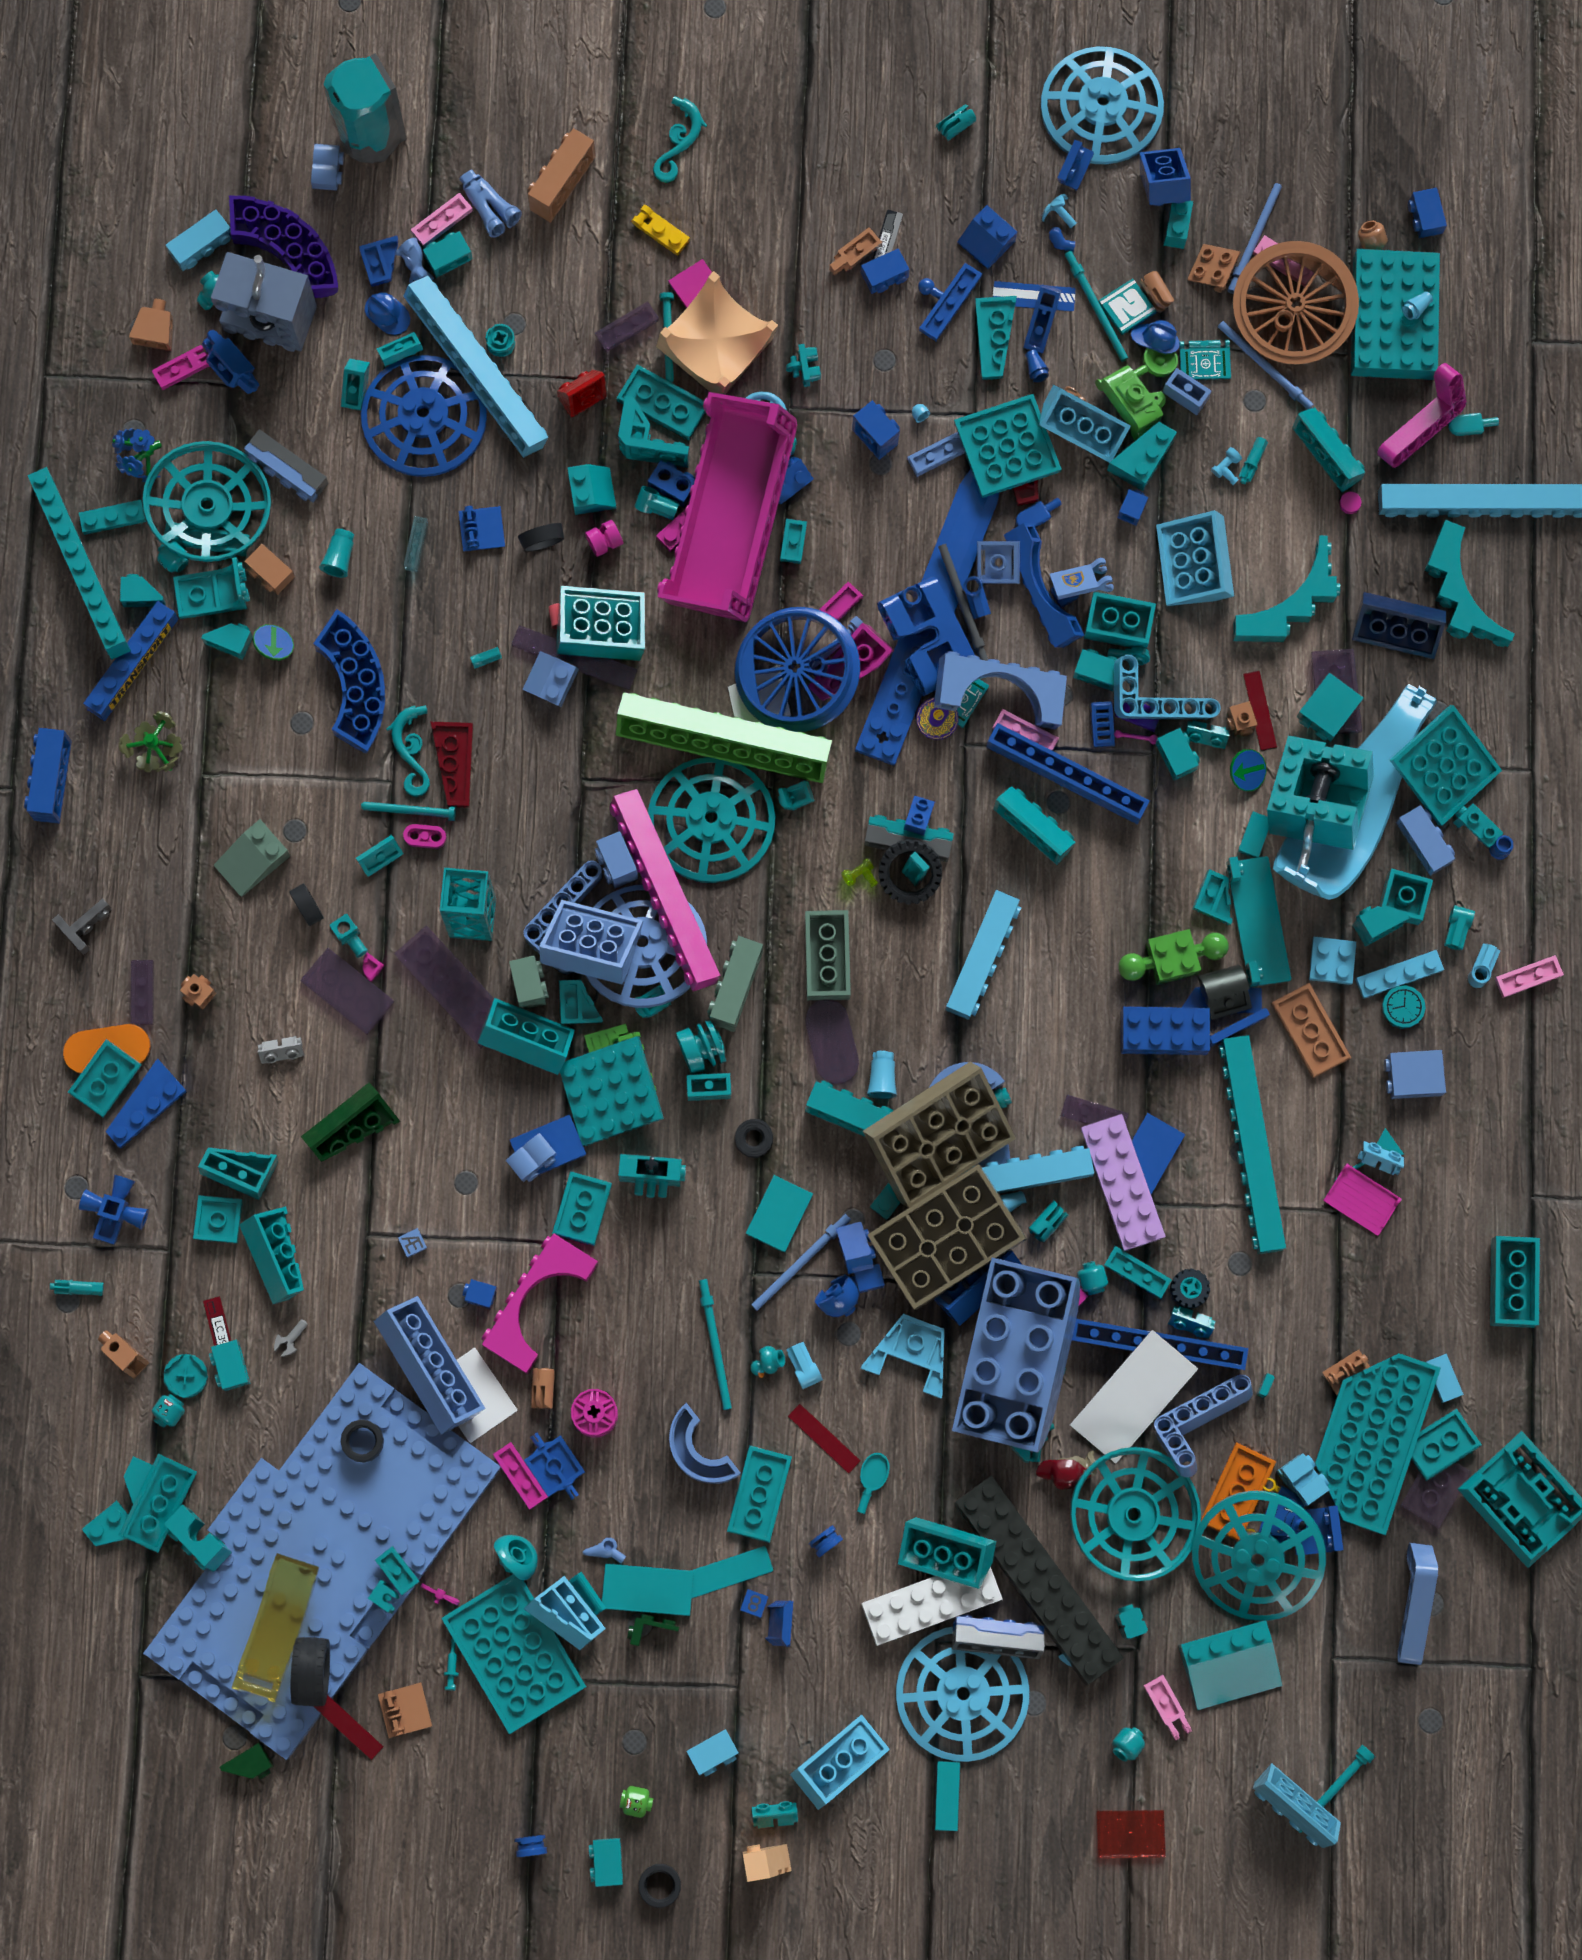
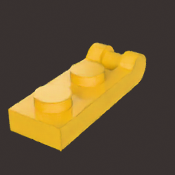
[631,205,690,256]

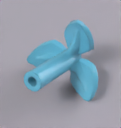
[1042,194,1077,228]

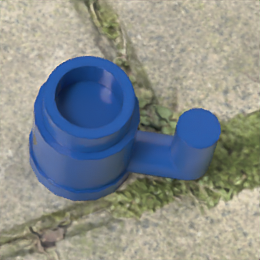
[1478,835,1513,860]

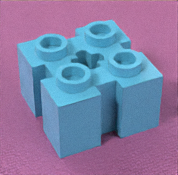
[1276,1453,1330,1507]

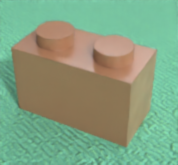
[244,544,295,595]

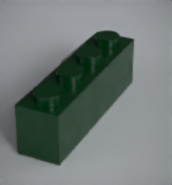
[301,1083,401,1162]

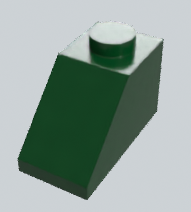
[219,1743,274,1780]

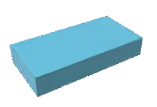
[1426,1354,1464,1403]

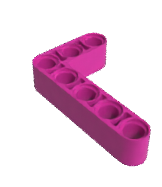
[1377,363,1467,468]

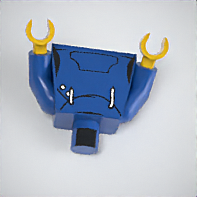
[1246,1478,1308,1543]

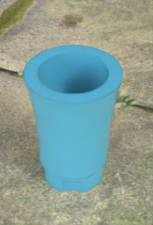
[867,1051,897,1099]

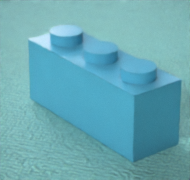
[166,210,231,271]

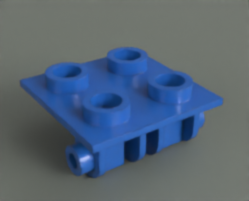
[459,506,505,552]

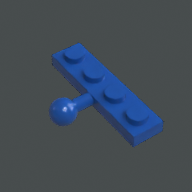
[918,263,982,341]

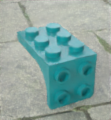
[173,557,250,619]

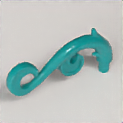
[653,96,707,183]
[386,705,430,797]

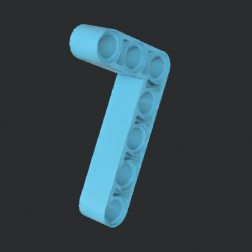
[1114,655,1221,720]

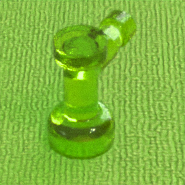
[841,858,879,888]

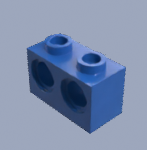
[648,460,696,508]

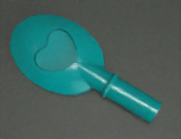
[857,1453,890,1514]

